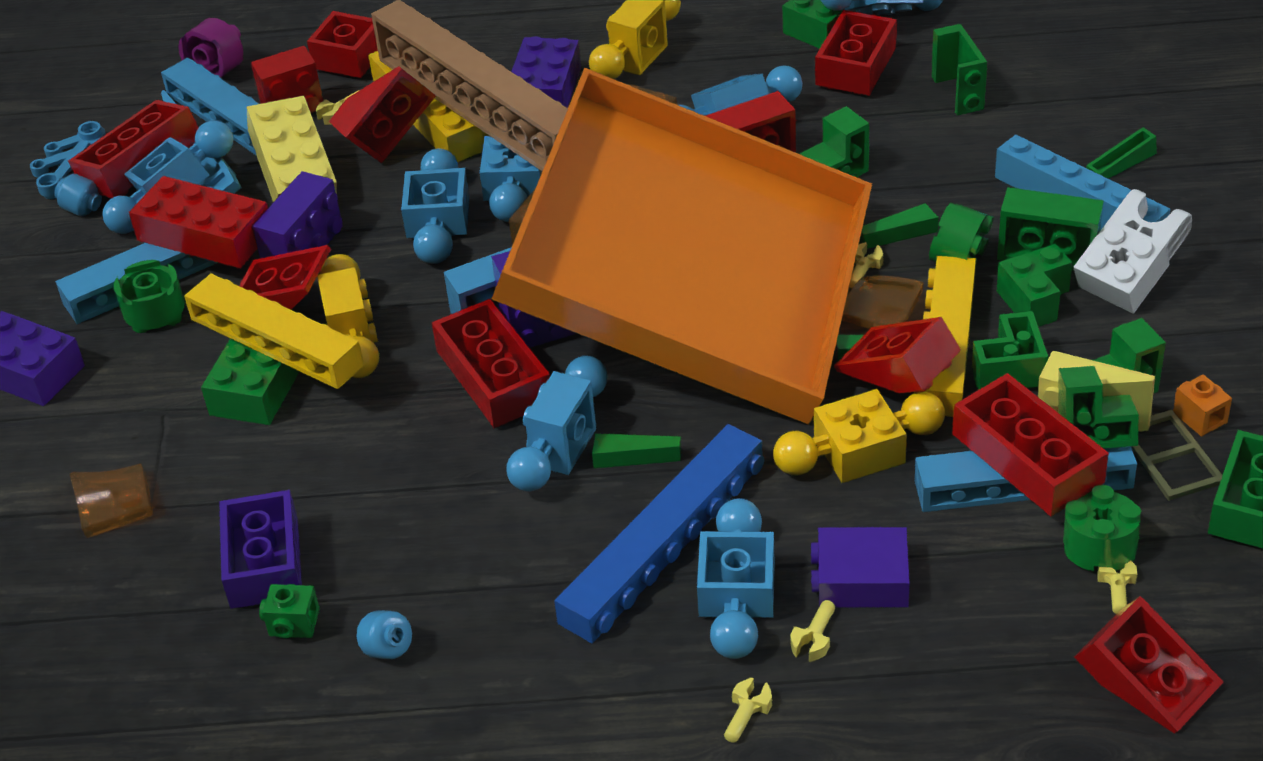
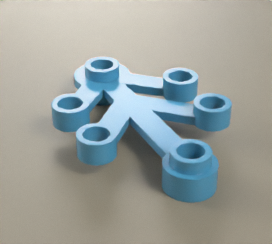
[30,121,106,199]

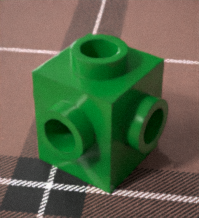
[259,584,320,638]

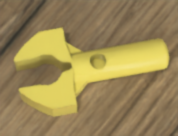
[316,90,360,125]
[849,242,883,289]
[1097,561,1137,614]
[790,600,835,662]
[724,678,772,743]

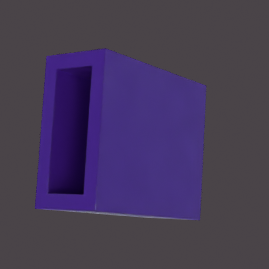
[811,527,909,607]

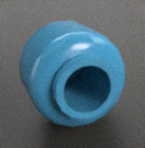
[55,174,102,217]
[356,610,412,660]

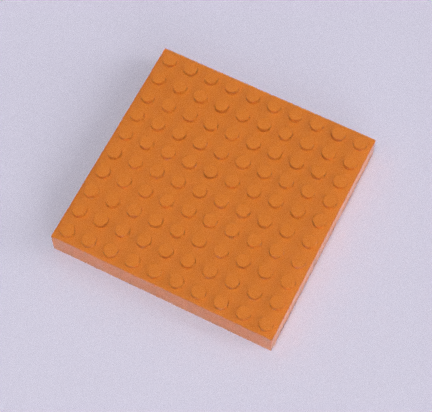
[492,68,872,424]

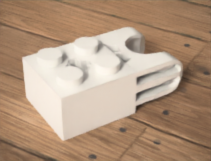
[1074,189,1192,314]

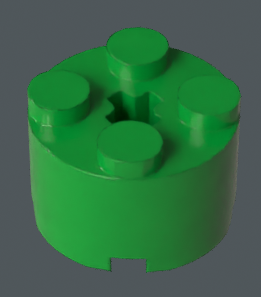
[929,203,994,269]
[114,260,185,333]
[1063,485,1141,571]

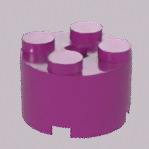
[178,18,243,78]

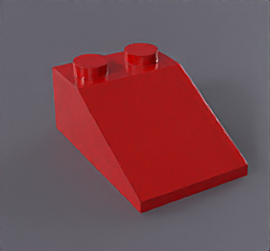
[329,66,436,163]
[239,245,331,310]
[834,317,961,393]
[1074,596,1224,734]

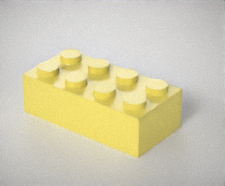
[247,96,337,202]

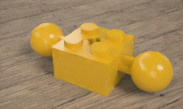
[589,0,681,79]
[317,254,379,378]
[773,389,945,483]

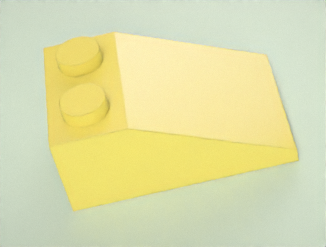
[1038,351,1155,431]

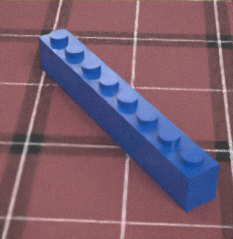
[554,424,764,643]

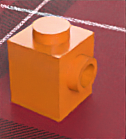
[1173,374,1232,437]

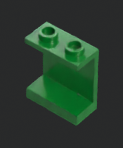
[931,24,987,116]

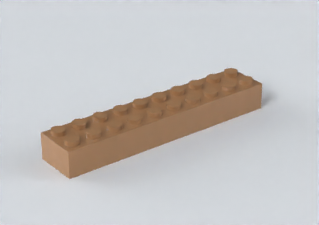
[371,0,568,171]

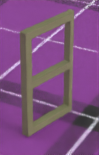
[1131,410,1223,501]

